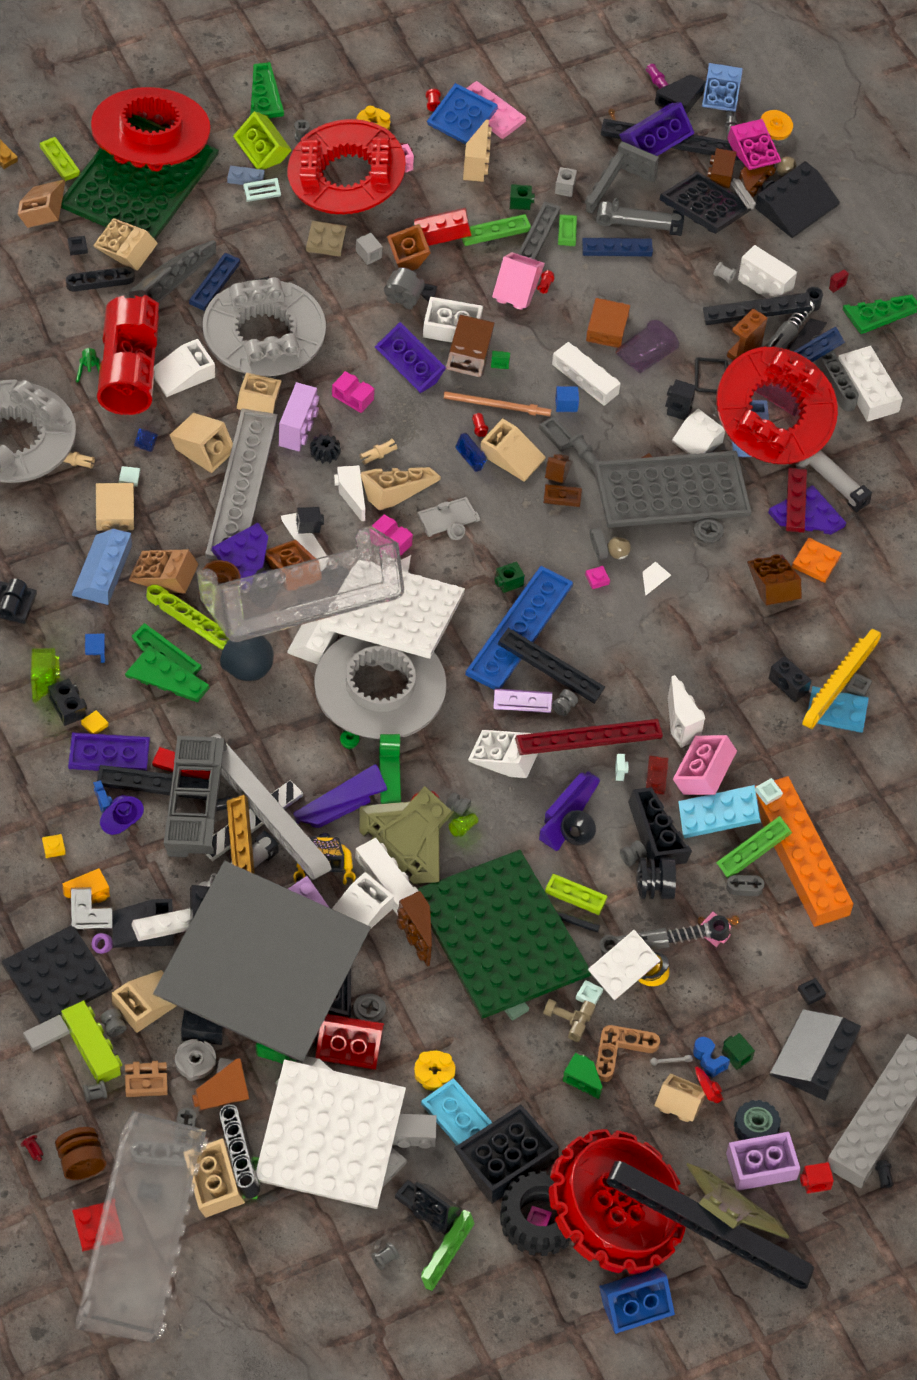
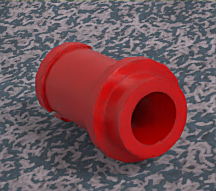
[537,270,555,294]
[472,413,489,437]

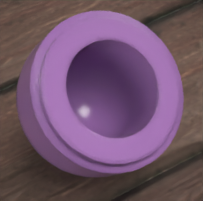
[92,933,113,954]

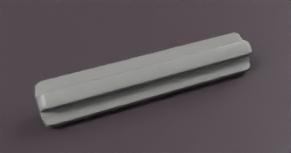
[731,178,756,210]

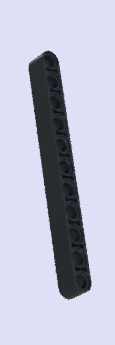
[606,1161,814,1289]

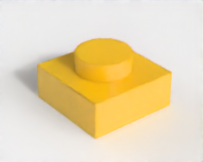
[42,834,66,858]

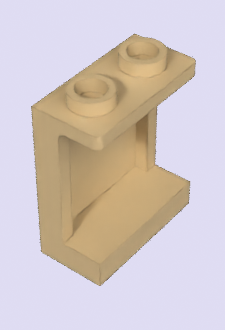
[96,483,134,531]

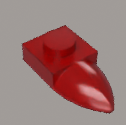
[695,1067,724,1104]

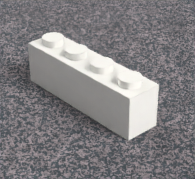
[552,342,620,406]
[355,838,418,916]

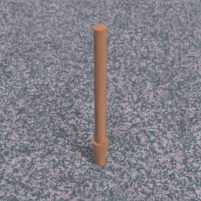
[444,391,552,416]

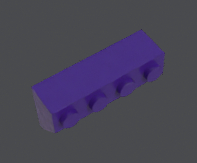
[619,102,695,156]

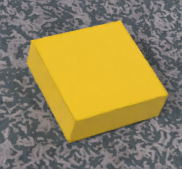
[81,710,109,734]

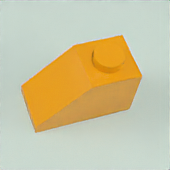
[62,868,110,904]

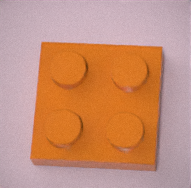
[792,537,842,583]

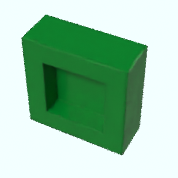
[491,351,510,369]

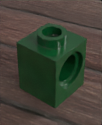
[509,184,535,210]
[494,561,525,593]

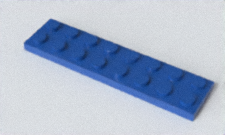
[466,566,573,690]

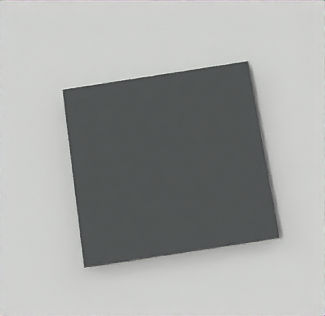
[153,860,371,1063]

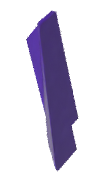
[293,764,387,828]
[539,771,600,851]

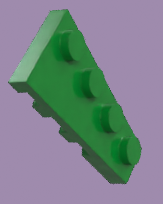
[250,62,284,118]
[843,295,917,334]
[132,623,202,696]
[125,646,210,702]

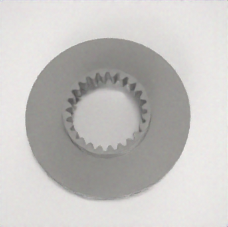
[203,277,326,376]
[0,380,76,483]
[314,635,446,739]

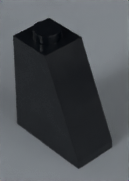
[655,74,705,114]

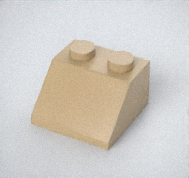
[237,372,281,413]
[655,1073,706,1122]

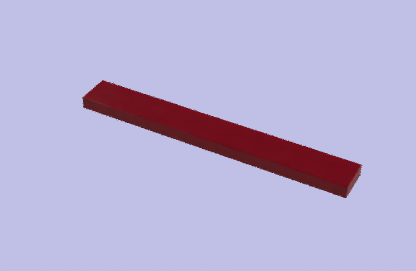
[515,719,663,755]

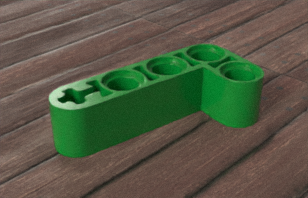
[379,734,401,804]

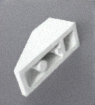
[334,465,365,521]

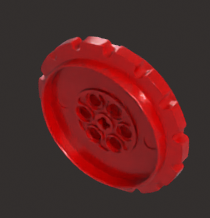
[549,1129,686,1274]

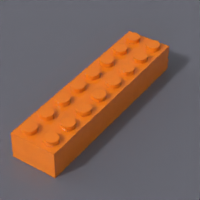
[755,776,853,927]

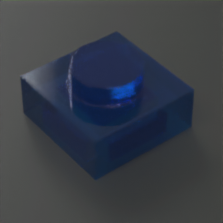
[134,428,158,452]

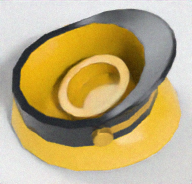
[638,952,669,986]

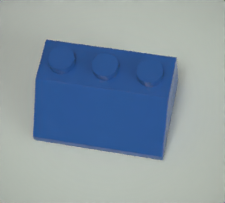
[599,1267,675,1334]

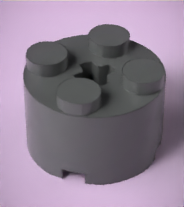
[384,268,425,309]

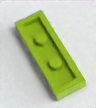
[40,137,80,182]
[545,874,608,915]

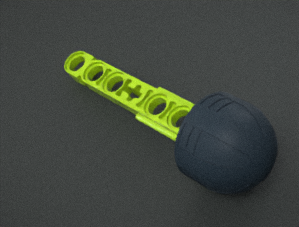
[146,585,274,681]

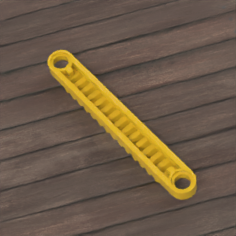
[802,629,881,729]

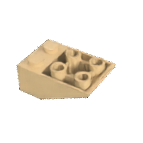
[463,120,492,182]
[93,218,158,271]
[480,418,546,482]
[112,970,177,1033]

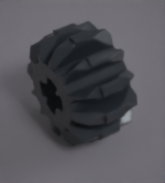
[310,433,341,464]

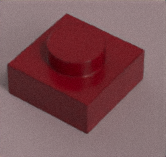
[829,270,849,293]

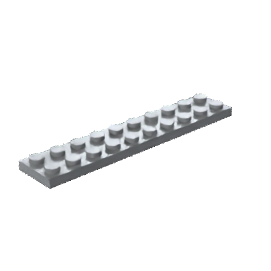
[205,409,278,560]

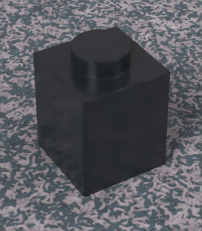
[296,507,324,534]

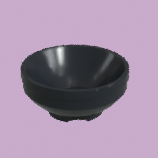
[560,810,596,846]

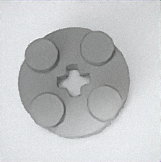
[175,1039,216,1081]

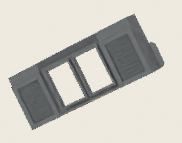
[164,736,227,857]

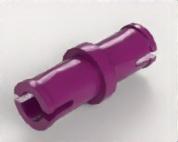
[646,64,669,89]

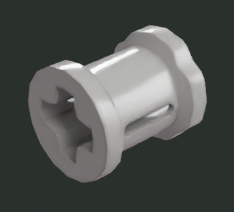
[713,262,736,284]

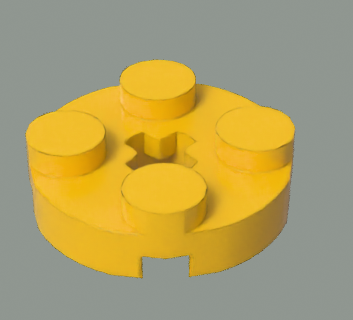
[356,106,390,130]
[414,1051,455,1091]

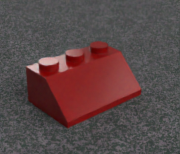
[414,207,471,246]
[315,1014,384,1070]

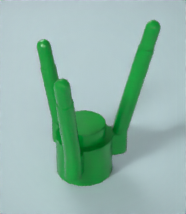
[76,348,100,382]

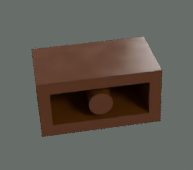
[707,148,736,188]

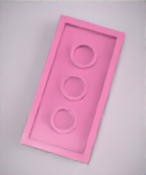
[466,81,526,139]

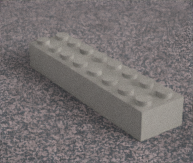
[827,1034,917,1188]

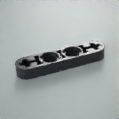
[66,267,135,292]

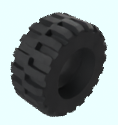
[500,1171,572,1256]

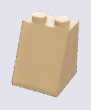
[170,413,233,473]

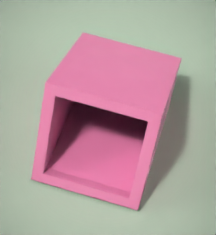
[492,252,545,309]

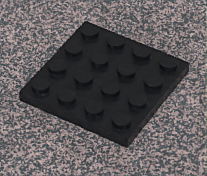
[659,172,751,234]
[1,925,113,1024]

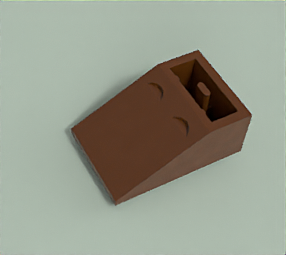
[446,314,495,377]
[747,554,802,605]
[396,891,432,967]

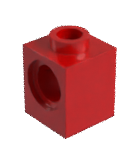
[800,1162,834,1194]

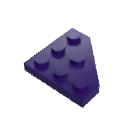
[768,485,846,535]
[211,523,268,592]

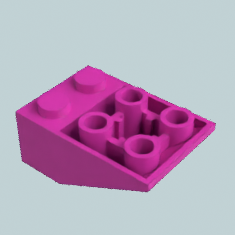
[727,119,781,170]

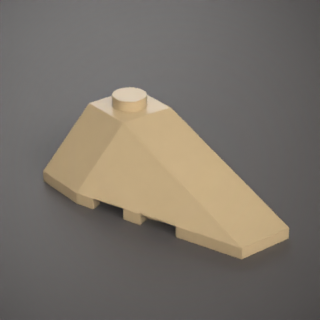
[361,467,441,510]

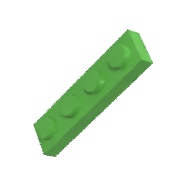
[461,214,531,246]
[716,816,792,878]
[421,1210,475,1291]

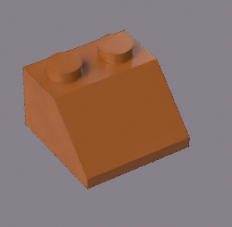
[387,224,431,271]

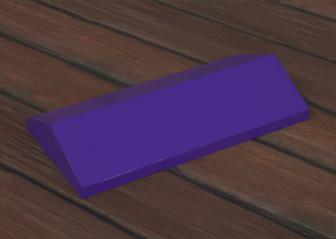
[375,322,446,393]

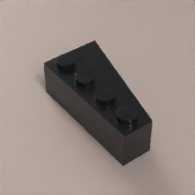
[628,787,692,867]

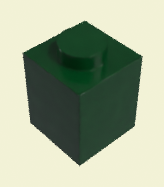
[721,1033,755,1070]

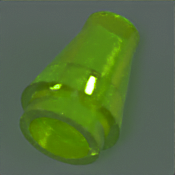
[449,813,478,837]

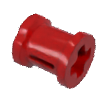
[425,89,441,112]

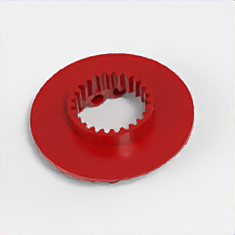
[91,87,210,171]
[287,119,406,214]
[716,346,838,464]

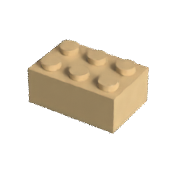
[184,1138,245,1217]

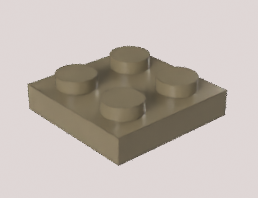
[306,221,347,257]

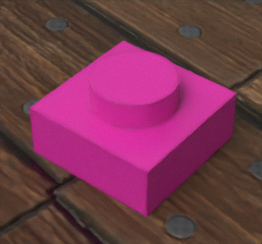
[585,566,610,589]
[527,1206,552,1226]

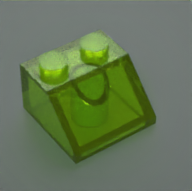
[31,648,60,702]

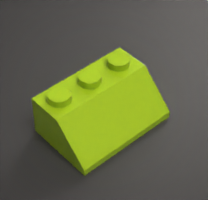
[233,111,292,170]

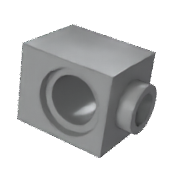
[555,167,577,197]

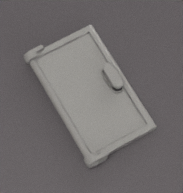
[417,497,480,537]

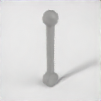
[650,1055,693,1066]

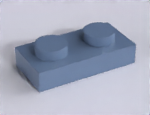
[227,166,265,188]

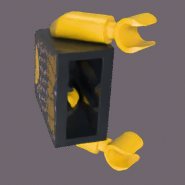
[294,833,356,885]

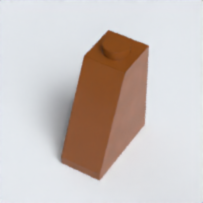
[192,1058,249,1111]

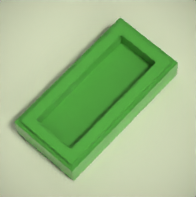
[558,214,577,246]

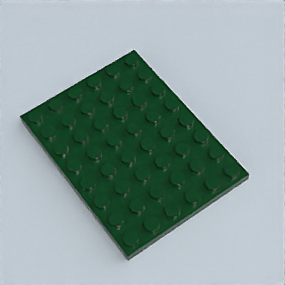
[61,114,219,240]
[418,850,591,1019]

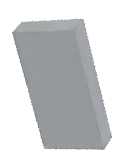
[23,1015,70,1051]

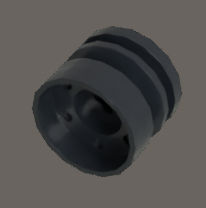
[636,858,676,899]

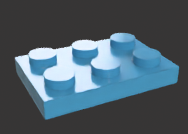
[808,686,869,733]

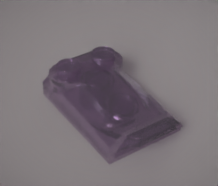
[616,320,680,374]

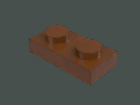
[543,484,582,507]

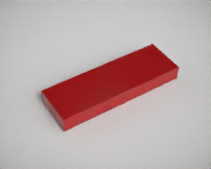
[152,747,210,779]

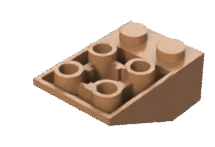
[18,180,65,228]
[129,550,199,593]

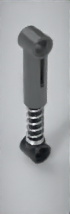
[764,287,823,349]
[600,915,730,956]

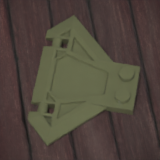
[359,786,454,884]
[686,1163,789,1239]

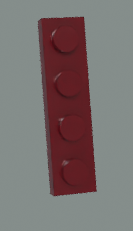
[786,468,807,533]

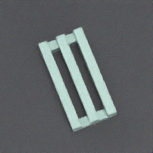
[243,178,281,202]

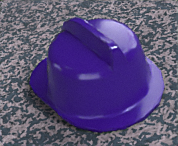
[100,795,144,835]

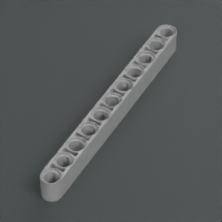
[211,734,331,880]

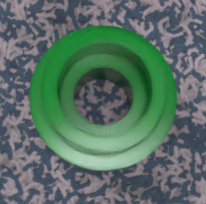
[340,731,359,749]

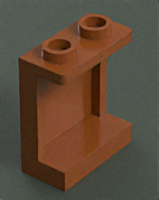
[586,298,630,348]
[727,309,767,361]

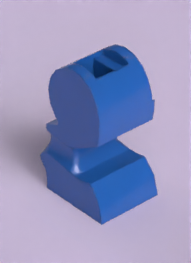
[693,1037,730,1078]

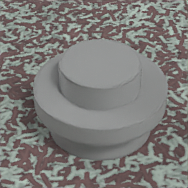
[447,522,465,540]

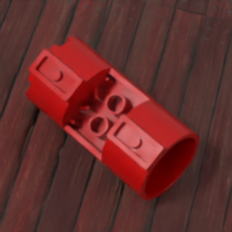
[97,295,159,415]

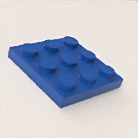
[427,83,498,144]

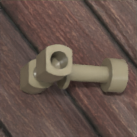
[543,999,596,1042]

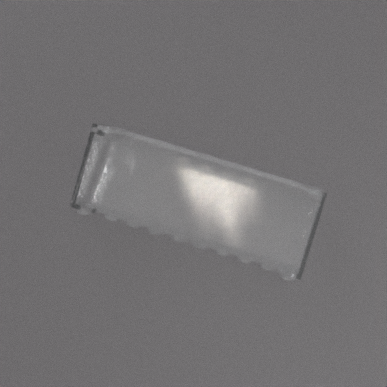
[196,526,404,642]
[75,1111,208,1343]

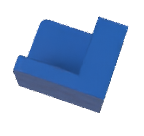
[555,386,579,412]
[85,634,105,663]

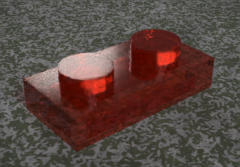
[646,756,669,795]

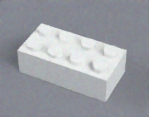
[838,346,903,422]

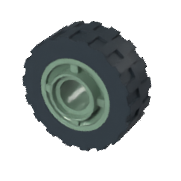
[734,1100,781,1140]

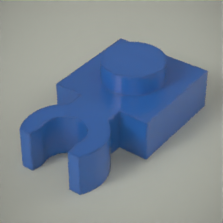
[93,780,112,813]

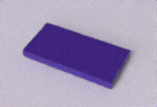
[68,733,150,771]

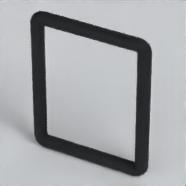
[695,357,728,393]

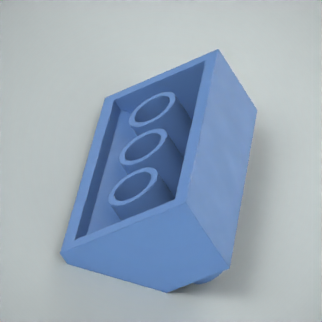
[72,529,132,605]

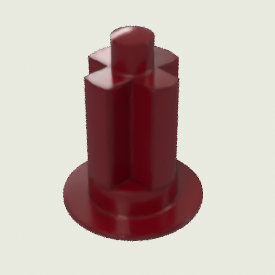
[21,1135,44,1162]

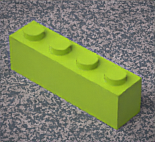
[61,1001,122,1084]

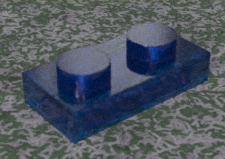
[455,433,487,472]

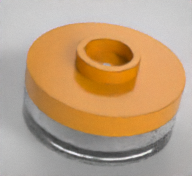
[760,110,793,145]

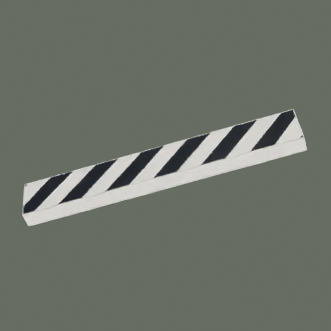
[206,780,303,862]

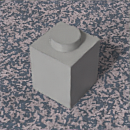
[356,233,383,265]

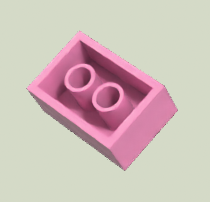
[673,735,737,795]

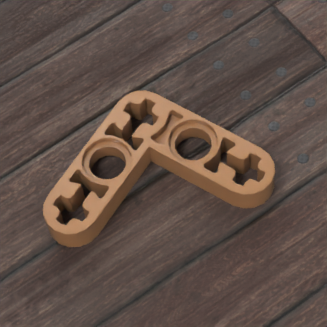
[596,1025,660,1082]

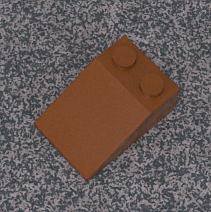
[265,540,322,593]

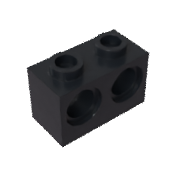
[48,678,87,726]

